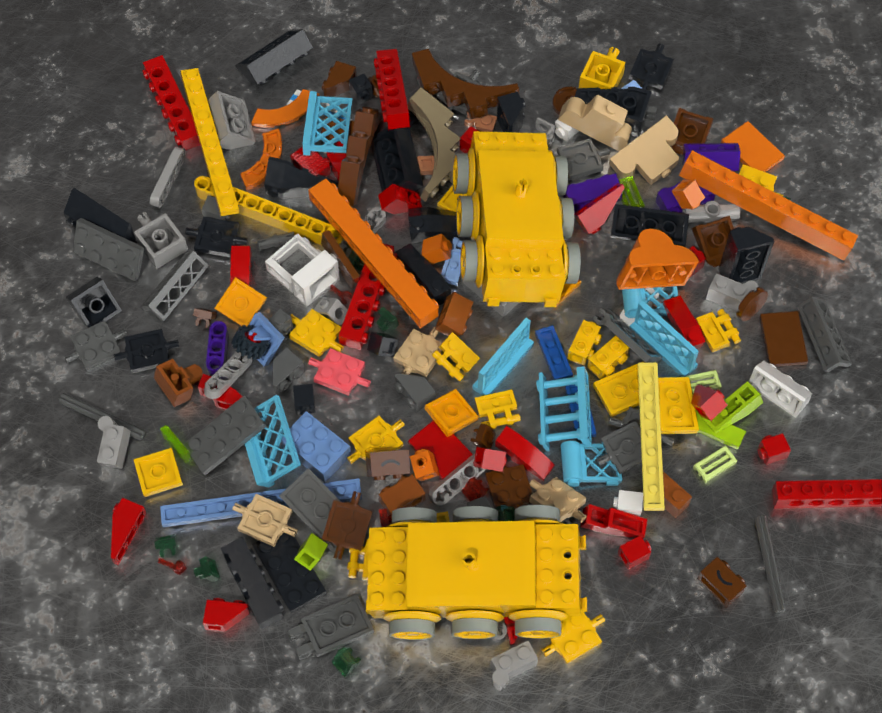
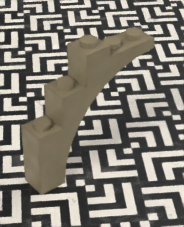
[407,88,461,202]

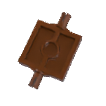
[485,465,532,520]
[322,491,373,560]

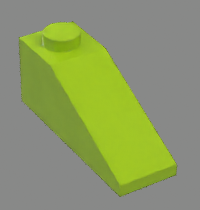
[703,381,763,433]

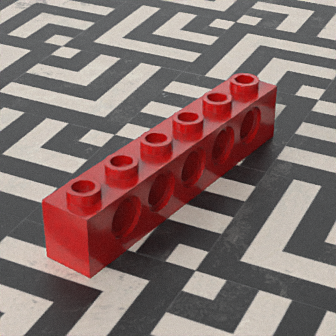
[374,49,410,130]
[142,55,200,151]
[338,243,397,350]
[772,479,882,509]

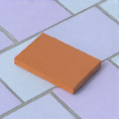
[721,121,785,172]

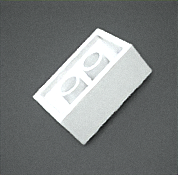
[749,361,813,418]

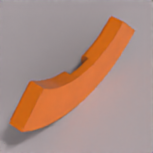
[251,89,320,128]
[240,128,282,190]

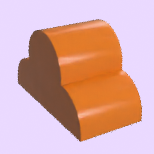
[616,229,699,290]

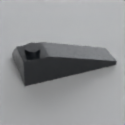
[575,87,652,132]
[264,156,339,198]
[408,207,460,243]
[395,243,451,306]

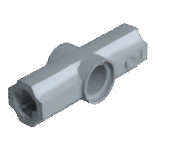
[682,201,740,224]

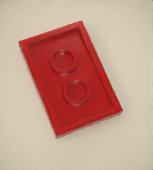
[408,420,474,480]

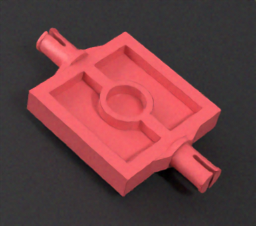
[308,348,371,396]

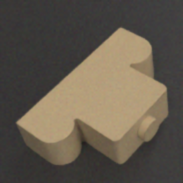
[558,95,632,151]
[609,115,679,185]

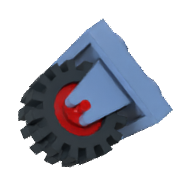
[231,312,285,366]

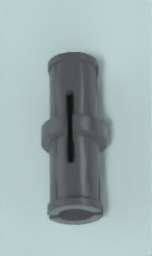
[257,231,295,250]

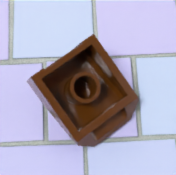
[670,108,713,155]
[692,216,734,267]

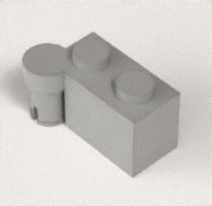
[706,273,759,312]
[97,416,131,469]
[490,641,538,691]

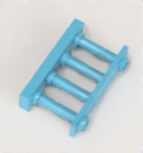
[536,366,592,451]

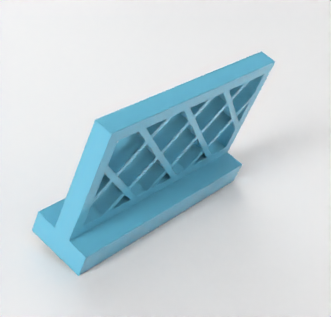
[302,91,353,156]
[630,300,699,377]
[472,318,534,396]
[245,395,301,488]

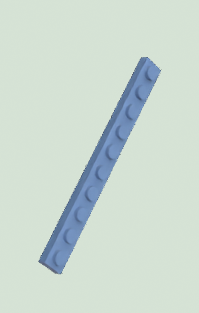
[160,478,362,527]

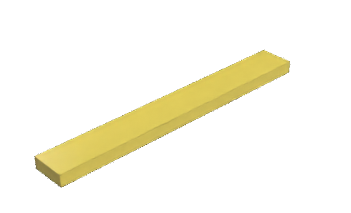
[637,362,665,511]

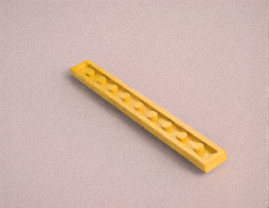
[180,68,239,216]

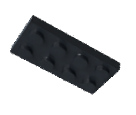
[252,533,327,614]

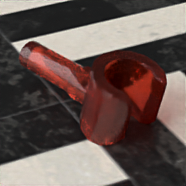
[330,285,352,305]
[158,558,187,575]

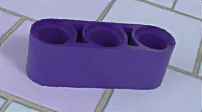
[206,321,229,378]

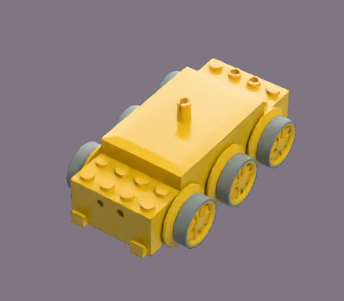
[453,131,581,307]
[366,505,587,640]

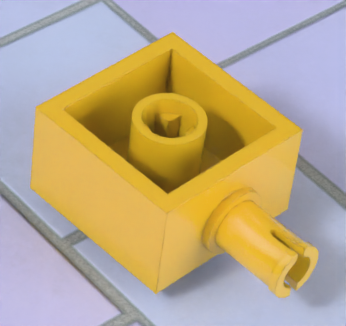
[579,47,626,89]

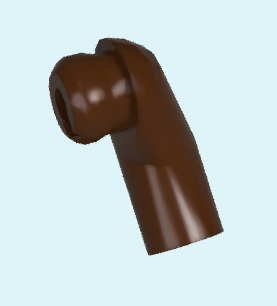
[368,75,380,99]

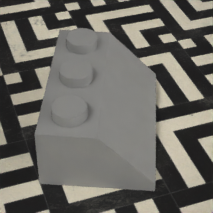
[207,91,256,150]

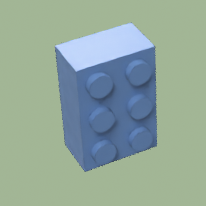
[281,411,351,483]

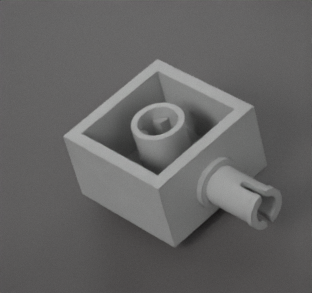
[134,212,188,269]

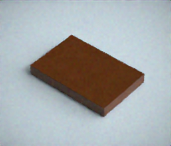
[321,230,359,289]
[760,311,808,367]

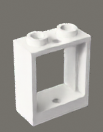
[265,234,321,293]
[291,250,340,307]

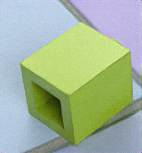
[294,533,328,571]

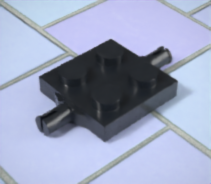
[629,44,674,90]
[185,216,248,257]
[114,329,180,373]

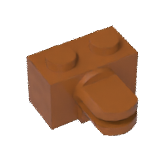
[154,359,203,407]

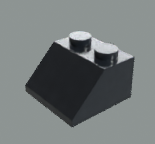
[497,92,526,133]
[66,277,122,328]

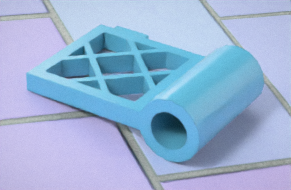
[622,286,678,318]
[560,441,622,487]

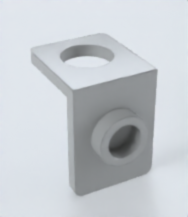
[535,117,555,145]
[314,297,348,326]

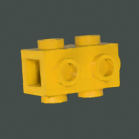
[567,320,602,366]
[587,335,629,379]

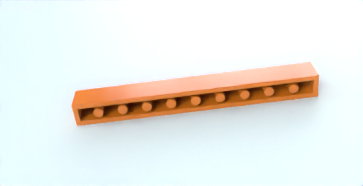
[679,150,858,261]
[308,178,439,329]

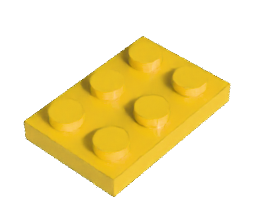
[593,361,646,417]
[658,377,699,434]

